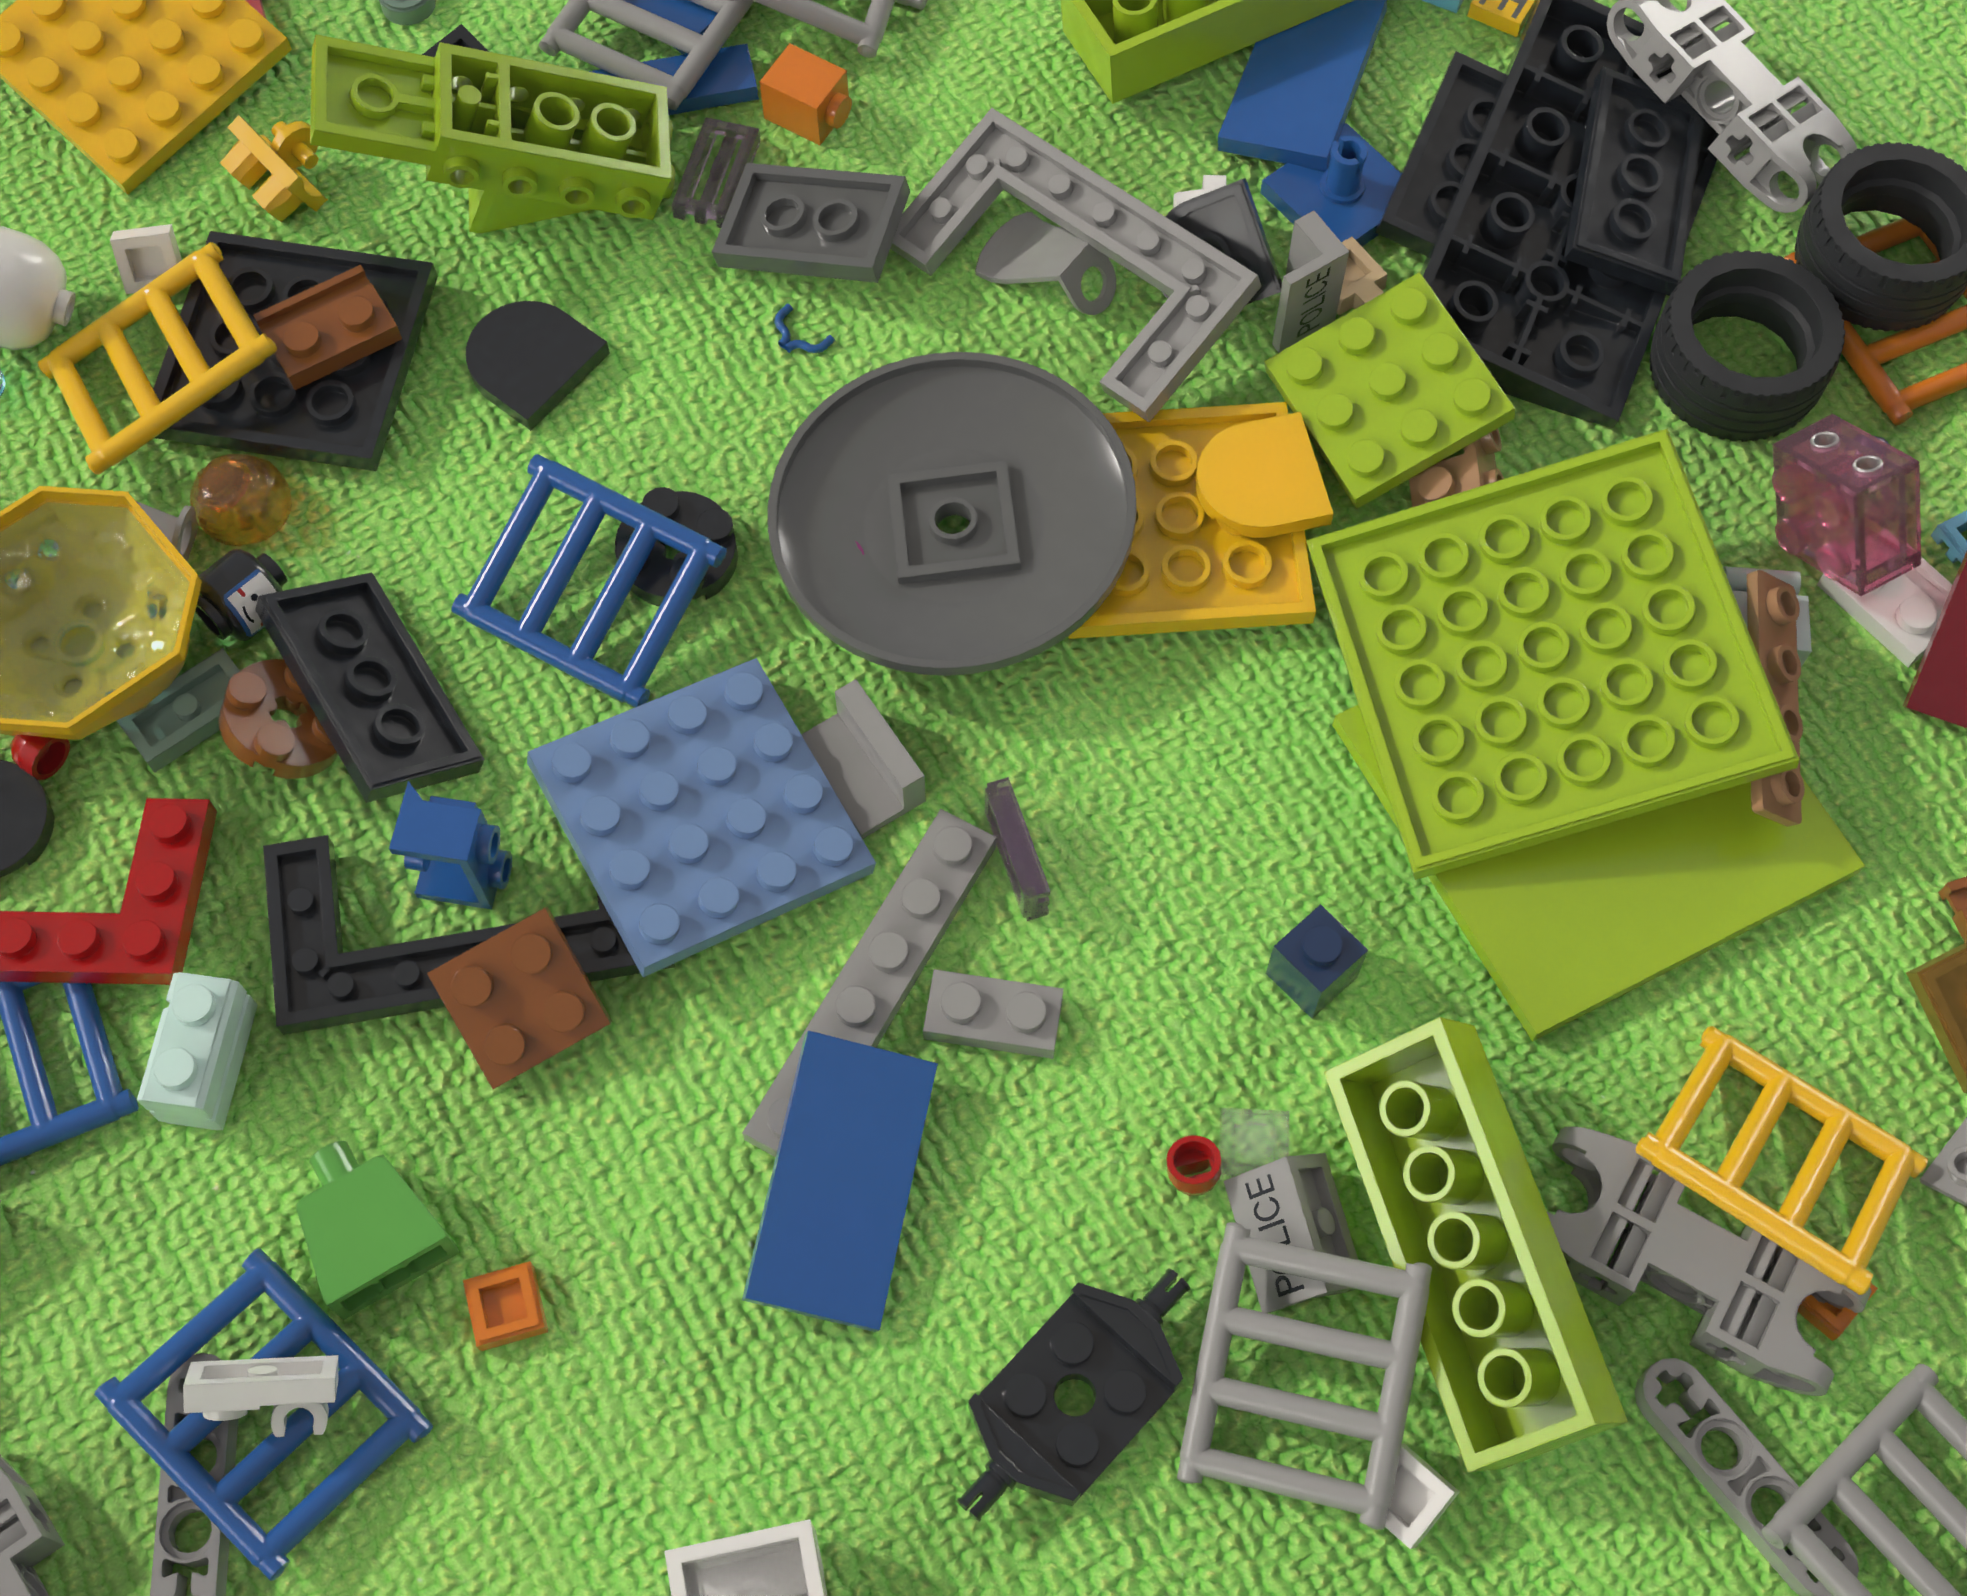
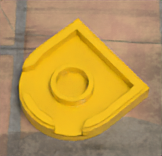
[1196,412,1334,538]

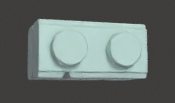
[137,972,257,1130]

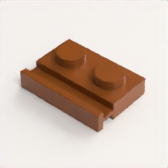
[253,265,402,390]

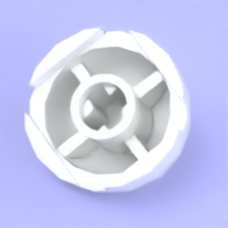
[0,226,76,350]

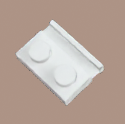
[1817,524,1953,668]

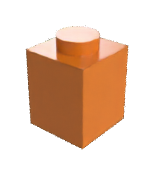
[759,43,852,145]

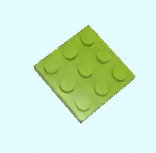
[1264,272,1515,509]

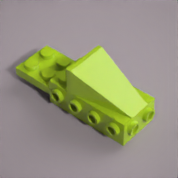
[310,34,675,234]

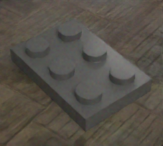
[712,163,910,283]

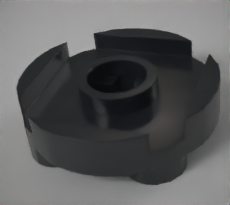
[615,487,738,607]

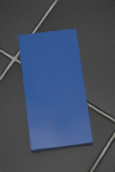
[1218,0,1387,171]
[742,1030,938,1332]

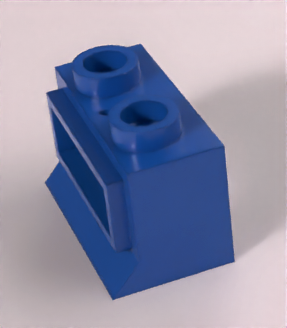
[389,781,512,910]

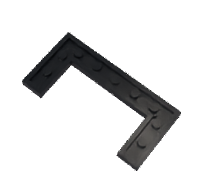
[263,835,675,1035]

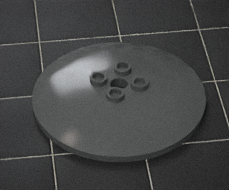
[768,352,1137,676]

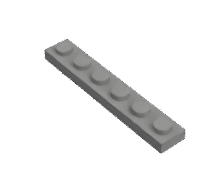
[742,809,996,1157]

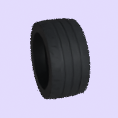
[1795,142,1967,332]
[1650,251,1845,442]

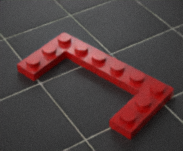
[0,798,217,985]

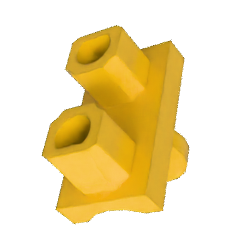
[220,115,328,222]

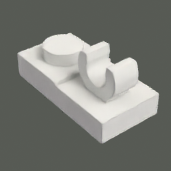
[183,1355,339,1437]

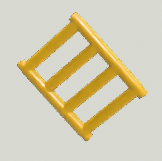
[37,242,277,475]
[1635,1026,1928,1295]

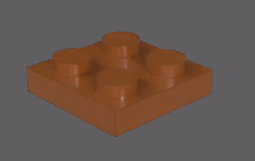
[427,906,612,1089]

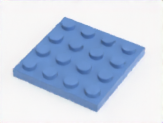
[527,658,876,977]

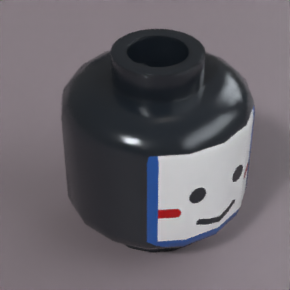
[195,549,288,641]

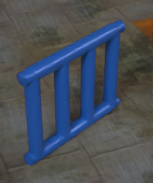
[451,454,727,707]
[0,982,139,1166]
[95,1248,433,1581]

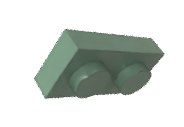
[116,648,240,773]

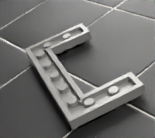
[890,108,1261,422]

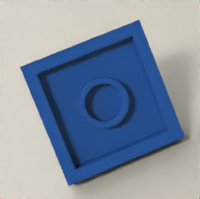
[1260,123,1401,246]

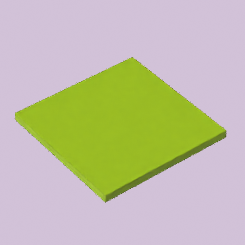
[1306,428,1800,880]
[1332,705,1865,1042]

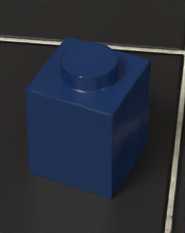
[1266,904,1368,1018]

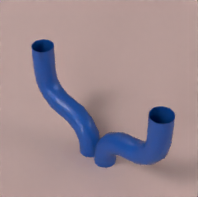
[774,303,835,353]

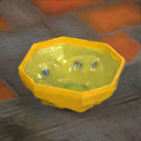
[0,486,202,740]

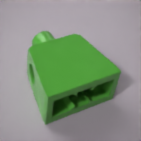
[296,1141,460,1320]

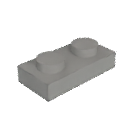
[923,969,1063,1059]

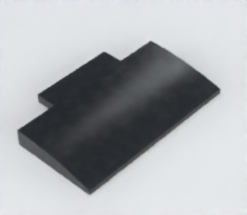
[1375,0,1733,428]

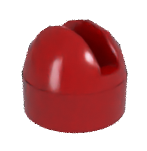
[10,735,70,780]
[1167,1135,1221,1196]

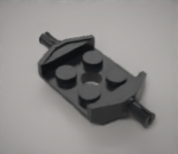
[956,1268,1190,1522]

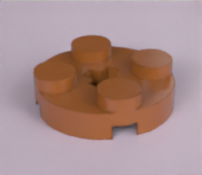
[218,659,338,779]

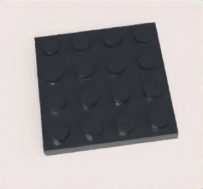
[153,231,438,471]

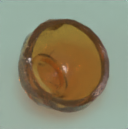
[190,454,292,546]

